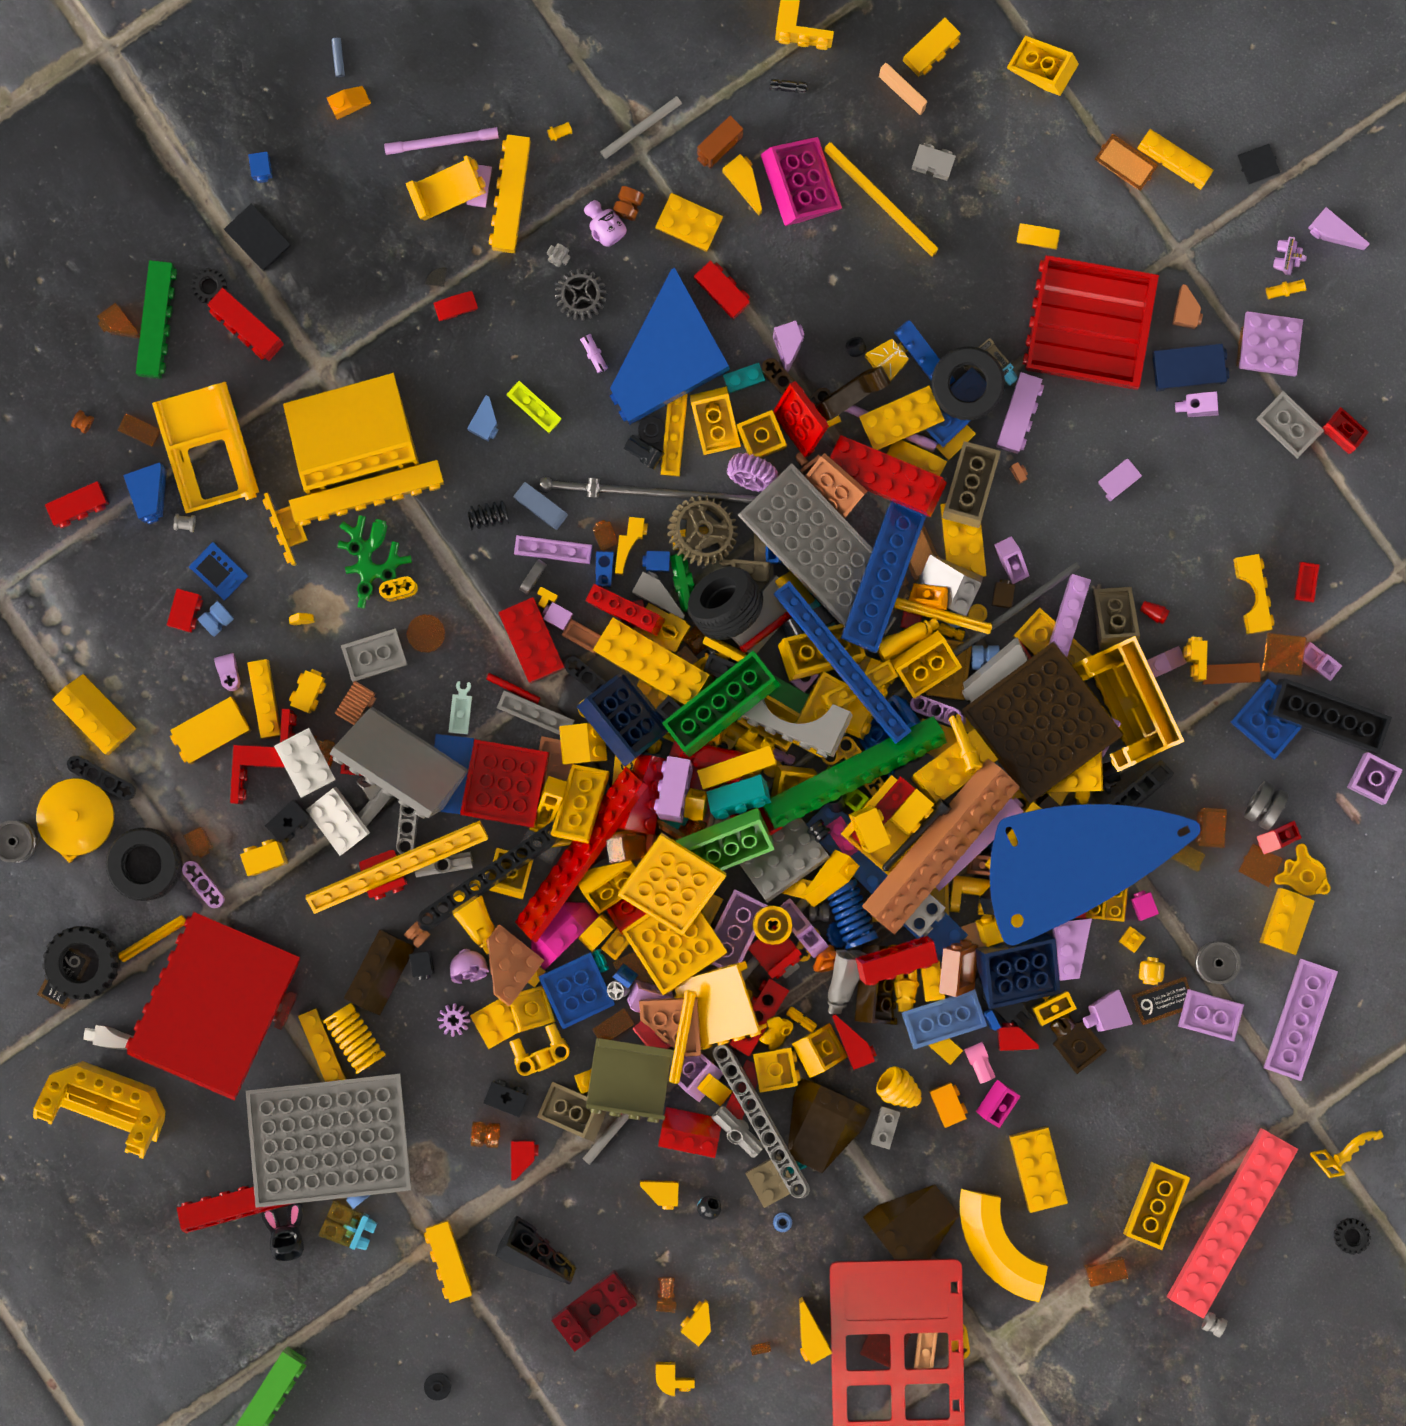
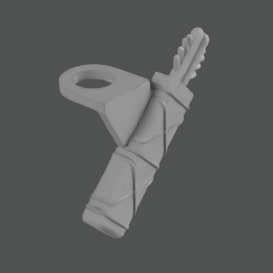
[357,777,393,826]

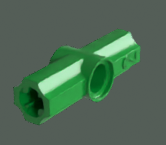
[670,553,695,612]

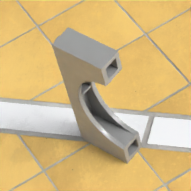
[738,699,853,758]

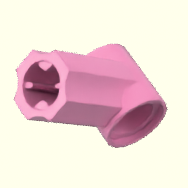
[964,1042,995,1084]

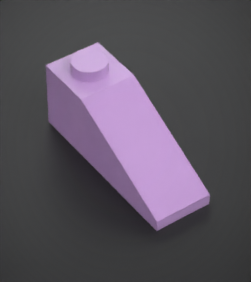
[1308,207,1370,250]

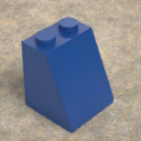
[123,462,167,524]

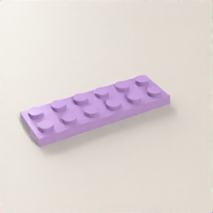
[1264,959,1338,1081]

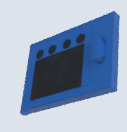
[189,542,248,601]

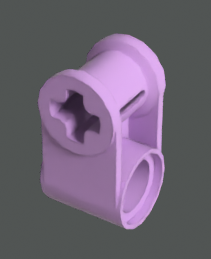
[214,653,241,691]

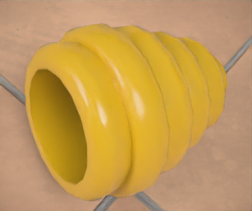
[876,1066,922,1108]

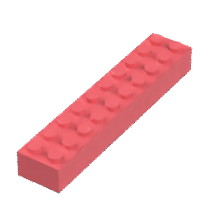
[1167,1128,1298,1319]

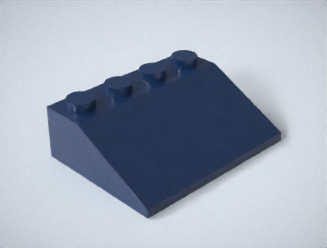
[577,670,668,766]
[975,933,1061,1009]

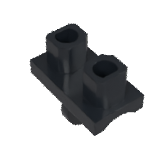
[1090,761,1121,795]

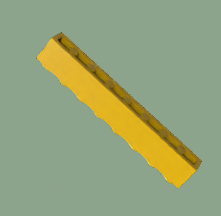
[289,460,444,526]

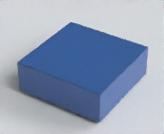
[613,963,638,988]

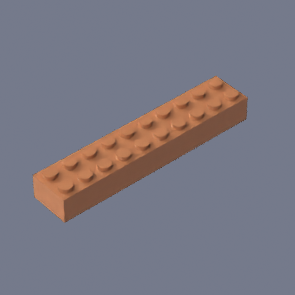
[862,759,1020,935]

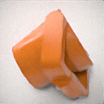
[813,945,836,973]

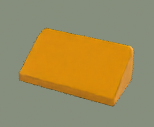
[909,583,948,610]

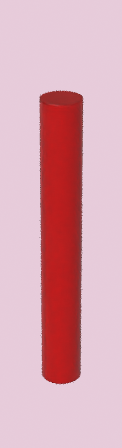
[486,673,541,705]

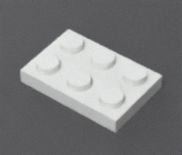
[274,728,336,798]
[306,787,370,856]

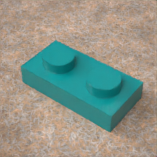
[723,363,765,394]

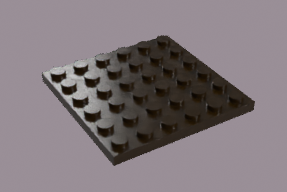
[961,641,1124,803]

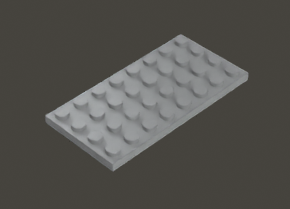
[738,463,873,626]

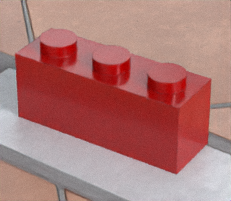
[694,260,750,320]
[45,481,110,529]

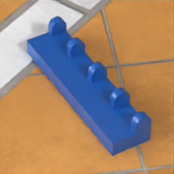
[894,320,955,384]

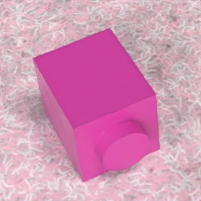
[1130,890,1159,921]

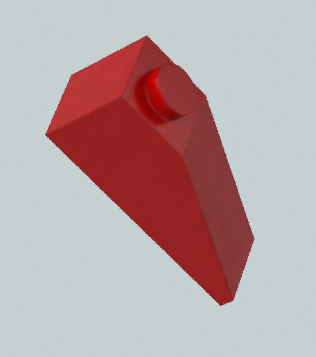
[831,1014,877,1070]

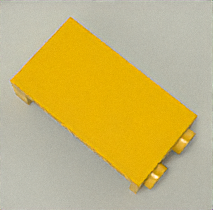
[405,155,486,221]
[170,697,252,764]

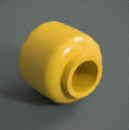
[1139,957,1165,985]

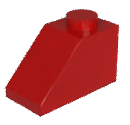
[1257,820,1302,854]
[998,1023,1039,1051]
[511,1140,539,1181]

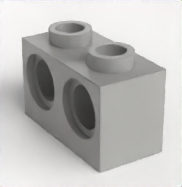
[904,894,946,937]
[870,1105,900,1150]

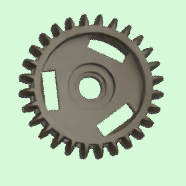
[667,495,738,566]

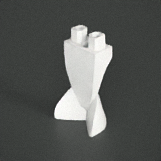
[84,1025,133,1050]

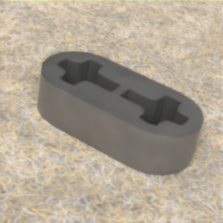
[519,559,547,595]

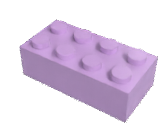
[712,889,768,968]

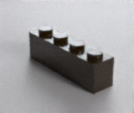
[855,944,897,1025]

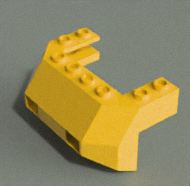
[1073,636,1184,772]
[33,1061,165,1159]

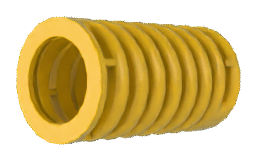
[323,1003,386,1074]

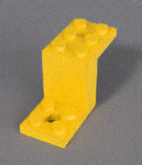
[775,0,834,50]

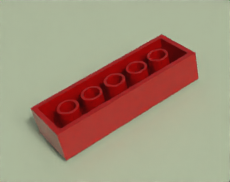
[830,435,947,517]

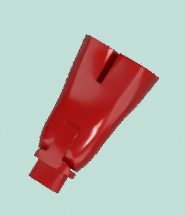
[680,744,747,784]

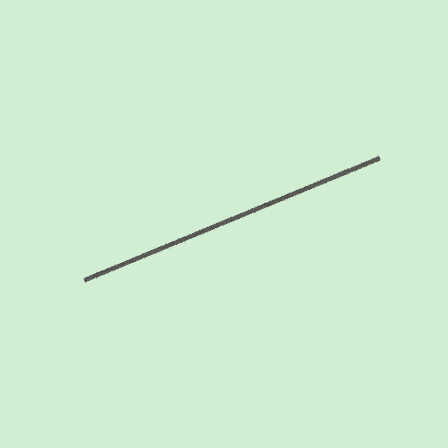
[699,562,1080,831]

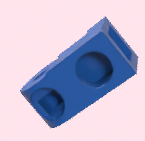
[595,551,614,587]

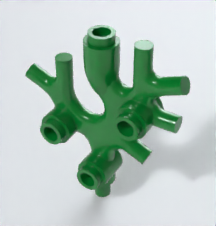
[337,515,412,609]

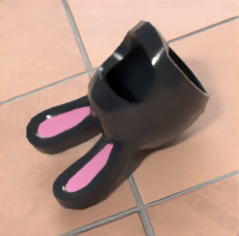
[261,1203,304,1261]

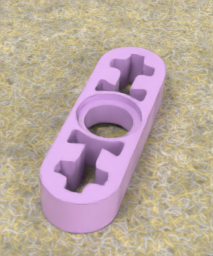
[182,861,225,908]

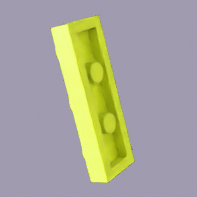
[506,381,562,433]

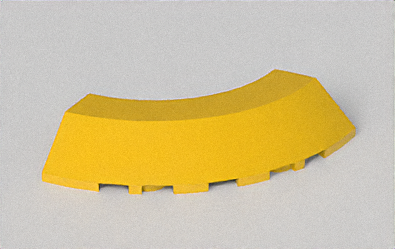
[960,1189,1048,1302]

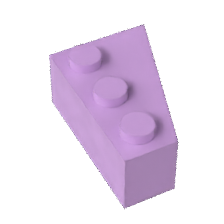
[1052,918,1092,981]

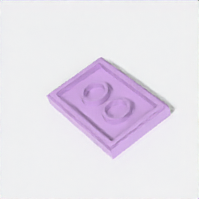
[1178,989,1244,1042]

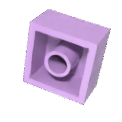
[1347,752,1402,805]

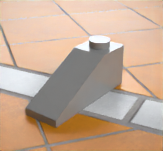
[632,571,685,619]

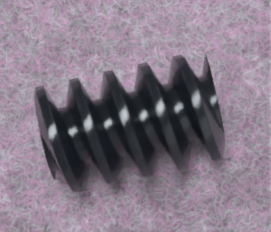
[468,500,509,530]

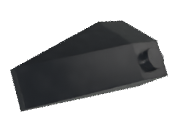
[495,1216,576,1285]

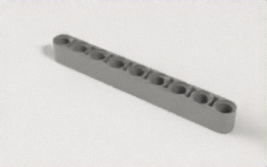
[713,1045,810,1198]

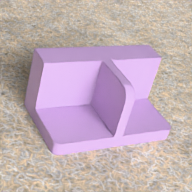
[1098,459,1142,502]

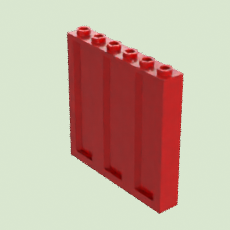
[1022,255,1159,390]

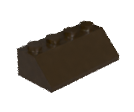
[344,929,415,1015]

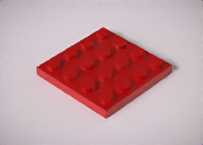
[460,739,550,828]

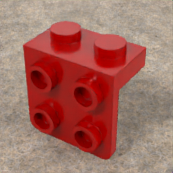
[359,850,408,901]
[749,925,802,979]

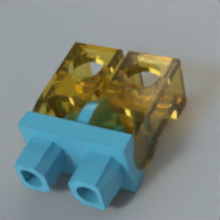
[318,1199,378,1250]

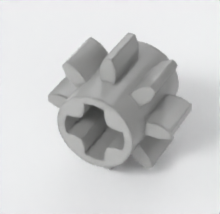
[547,243,570,267]

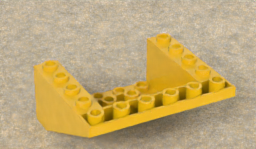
[283,373,419,495]

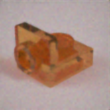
[592,520,618,551]

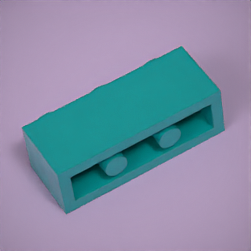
[706,775,771,820]

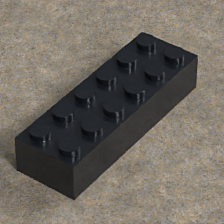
[1267,678,1392,754]

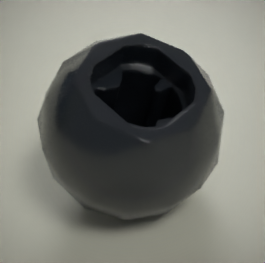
[697,1195,721,1220]

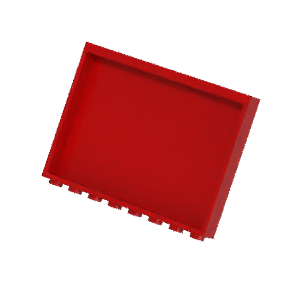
[125,912,300,1101]

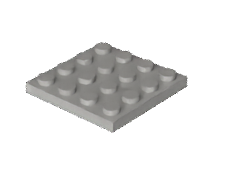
[740,818,830,903]

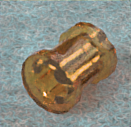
[658,1277,675,1298]

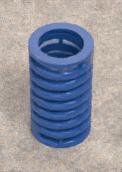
[827,879,878,949]

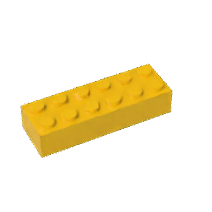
[593,618,713,706]

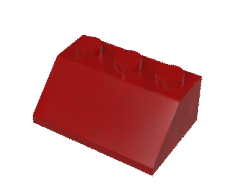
[658,1107,721,1158]

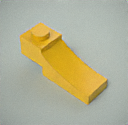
[615,517,648,575]

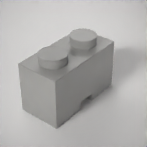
[911,143,956,181]

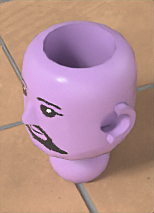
[584,200,627,247]

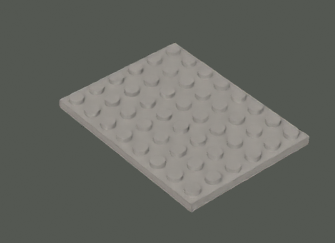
[246,1074,412,1208]

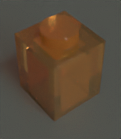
[183,827,213,858]

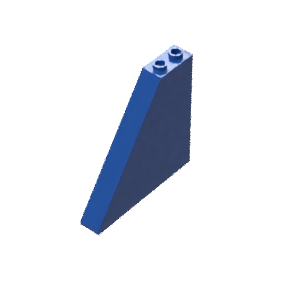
[609,268,730,425]

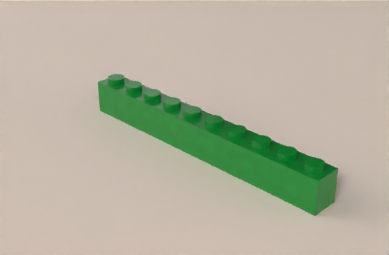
[763,716,947,829]

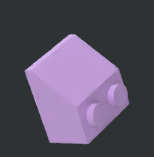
[669,1053,723,1102]

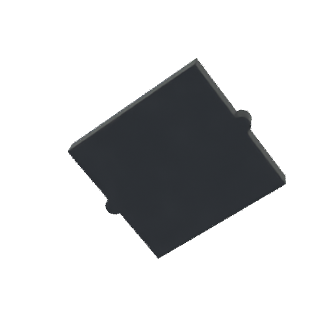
[1238,144,1280,184]

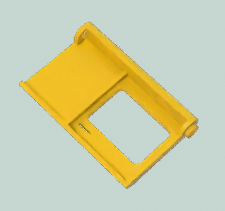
[152,382,259,513]

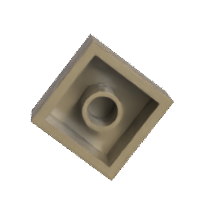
[745,1154,798,1208]

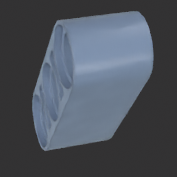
[513,482,568,530]

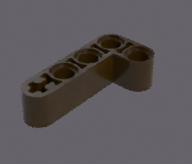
[762,358,831,413]
[816,366,891,421]

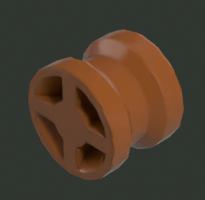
[71,410,94,434]

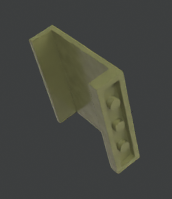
[586,1038,674,1123]

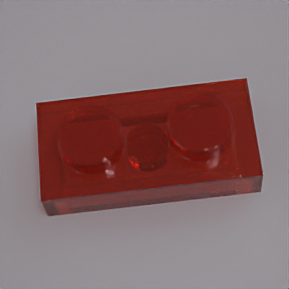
[273,991,298,1030]

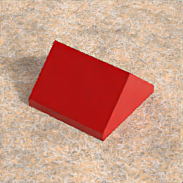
[1322,407,1369,454]

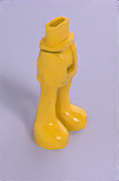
[888,945,919,1012]

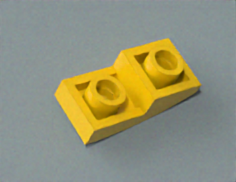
[1017,223,1060,250]

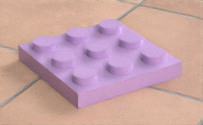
[1239,311,1303,377]

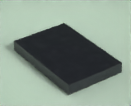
[224,203,291,271]

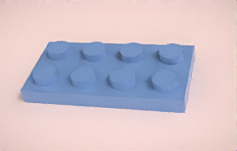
[902,989,987,1049]

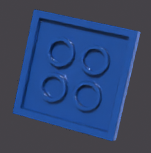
[1230,679,1301,760]
[538,952,615,1029]

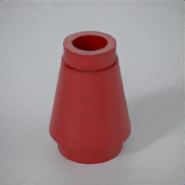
[1140,601,1170,624]

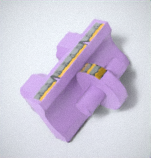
[1273,237,1307,275]

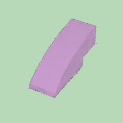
[779,898,829,958]

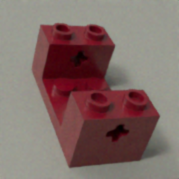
[551,1270,637,1352]

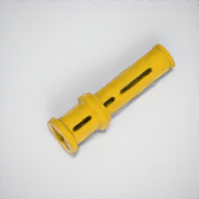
[949,714,983,773]

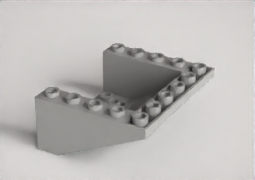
[330,707,468,819]

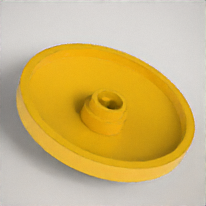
[36,779,114,856]

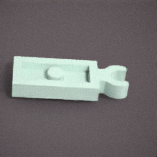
[449,681,472,735]

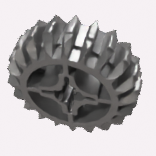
[555,269,607,321]

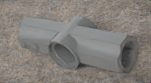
[414,852,474,878]
[711,1106,764,1158]

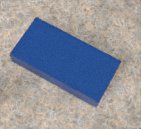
[983,1009,1001,1031]

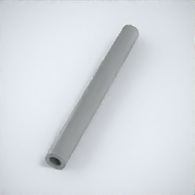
[600,96,682,159]

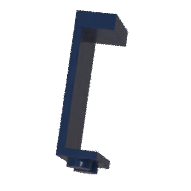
[1152,344,1229,392]

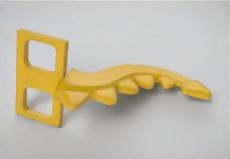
[1310,1130,1384,1178]

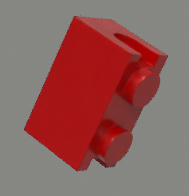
[167,589,203,633]

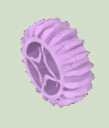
[727,453,778,493]

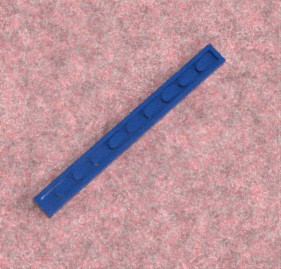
[774,581,911,744]

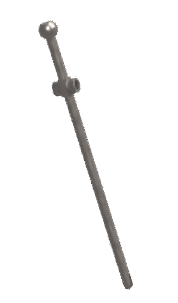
[540,477,757,503]

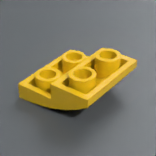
[1086,888,1128,922]

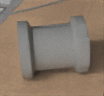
[173,513,196,532]

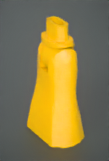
[877,618,939,662]
[453,885,495,955]

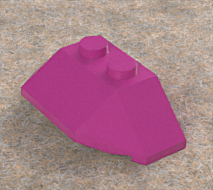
[531,902,599,970]

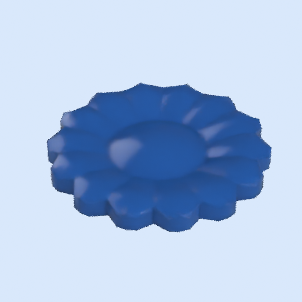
[826,922,848,948]

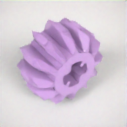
[437,1003,471,1037]

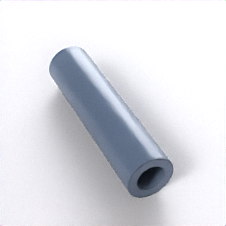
[331,38,345,77]

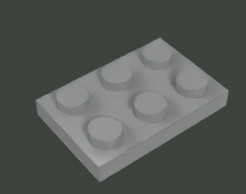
[1256,391,1325,458]
[341,628,408,682]

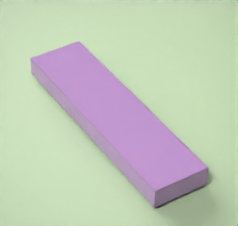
[514,535,592,564]

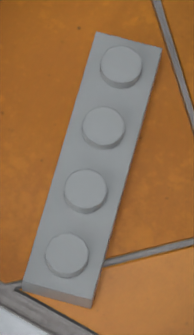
[497,691,575,735]

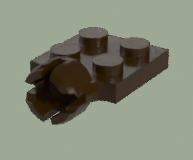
[1050,1014,1107,1074]

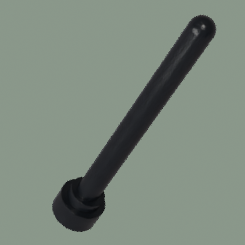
[882,798,952,871]

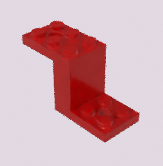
[230,709,297,804]

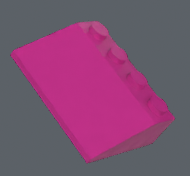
[761,137,842,226]

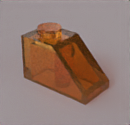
[97,303,140,338]

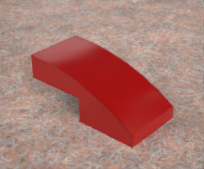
[433,291,478,321]

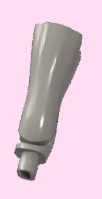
[828,950,867,1014]

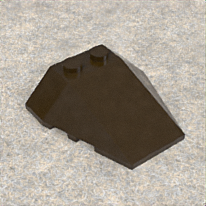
[788,1078,871,1173]
[863,1184,959,1260]

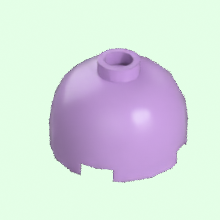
[450,949,489,984]

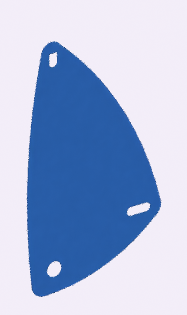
[990,804,1200,945]

